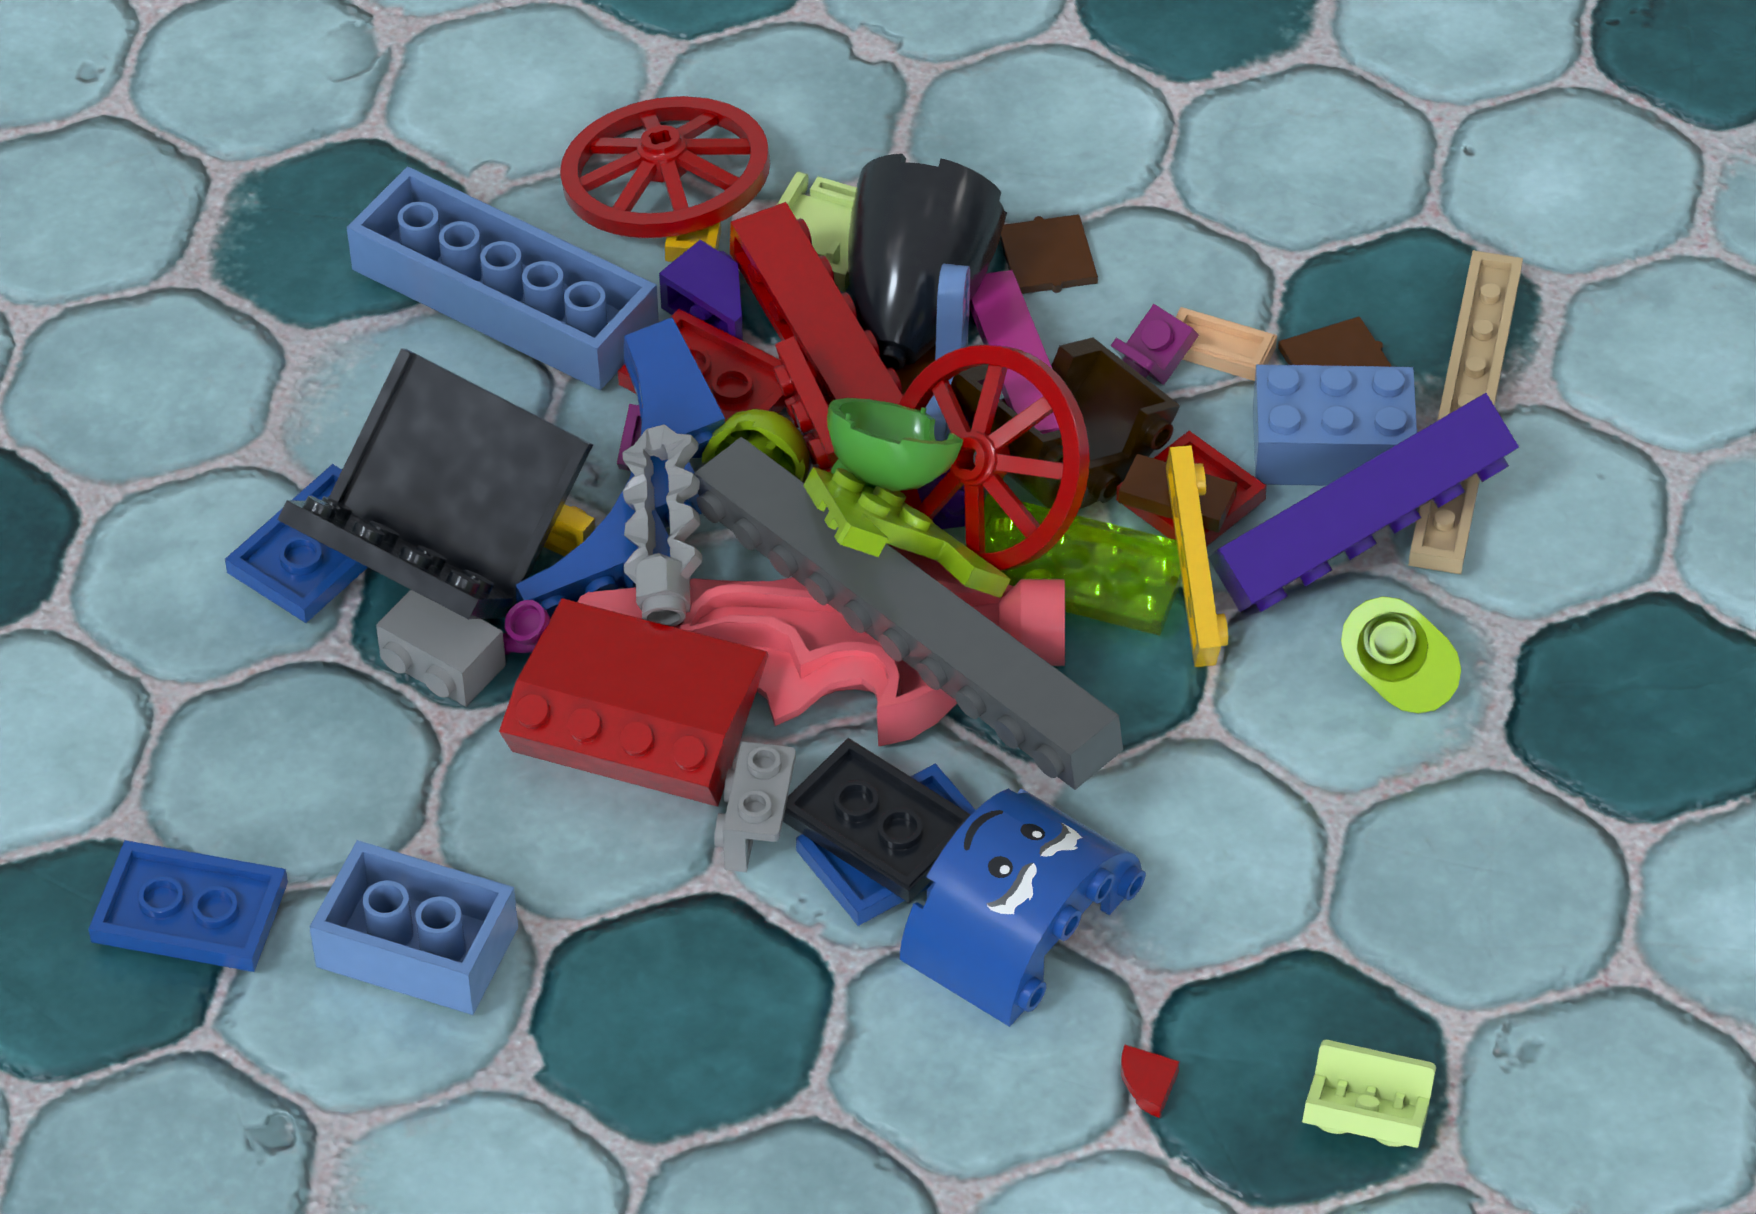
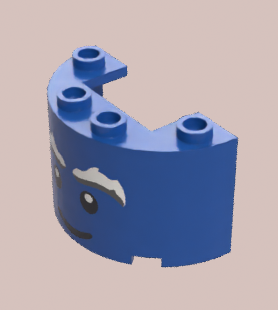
[899,788,1146,1027]

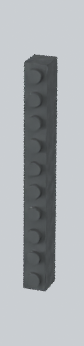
[694,437,1123,790]

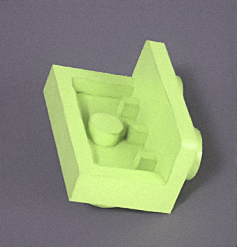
[1302,1040,1436,1148]

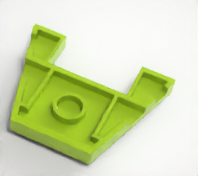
[803,467,1011,598]

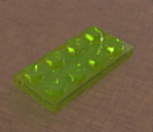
[984,493,1182,636]

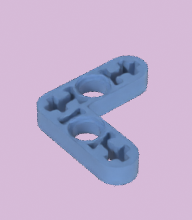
[926,264,970,441]

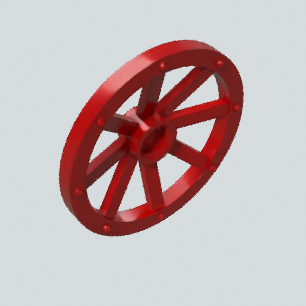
[560,96,770,238]
[899,345,1090,571]

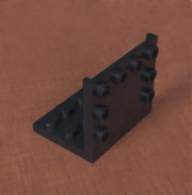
[277,348,593,620]

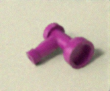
[503,600,550,655]

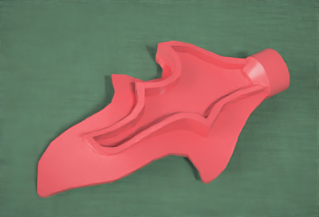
[578,544,1065,747]

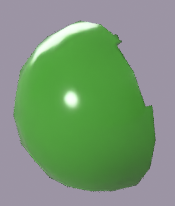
[827,398,964,491]

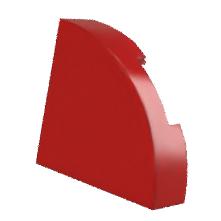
[1121,1044,1180,1118]

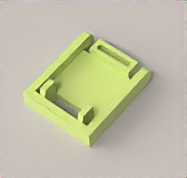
[777,171,856,292]

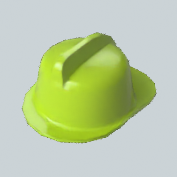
[1340,596,1461,714]

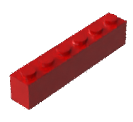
[730,202,903,407]

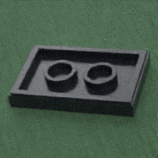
[783,738,971,903]

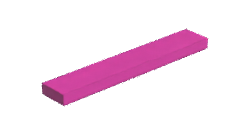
[969,270,1059,434]

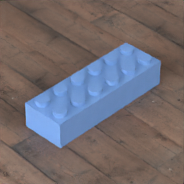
[347,166,659,391]

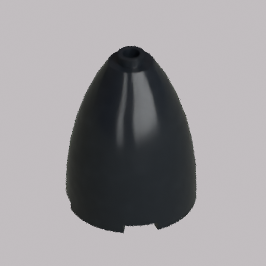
[848,154,1007,370]

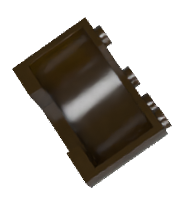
[951,337,1180,509]

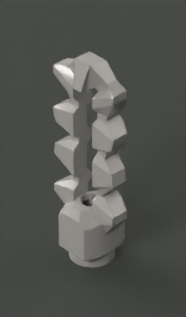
[622,425,703,627]

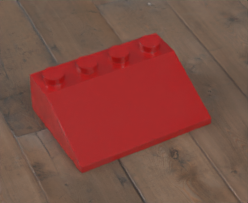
[499,598,768,807]

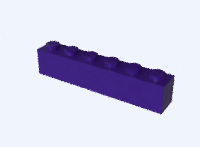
[1208,393,1519,613]

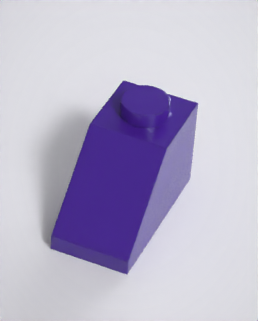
[659,240,743,341]

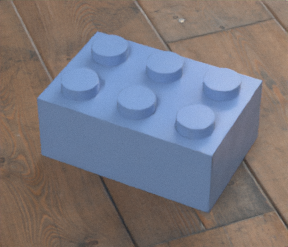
[1253,364,1417,486]
[309,840,518,1015]

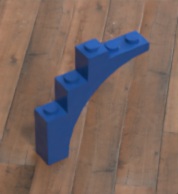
[516,317,725,618]

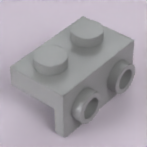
[714,741,796,872]

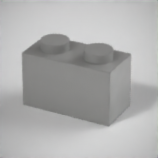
[376,590,506,707]

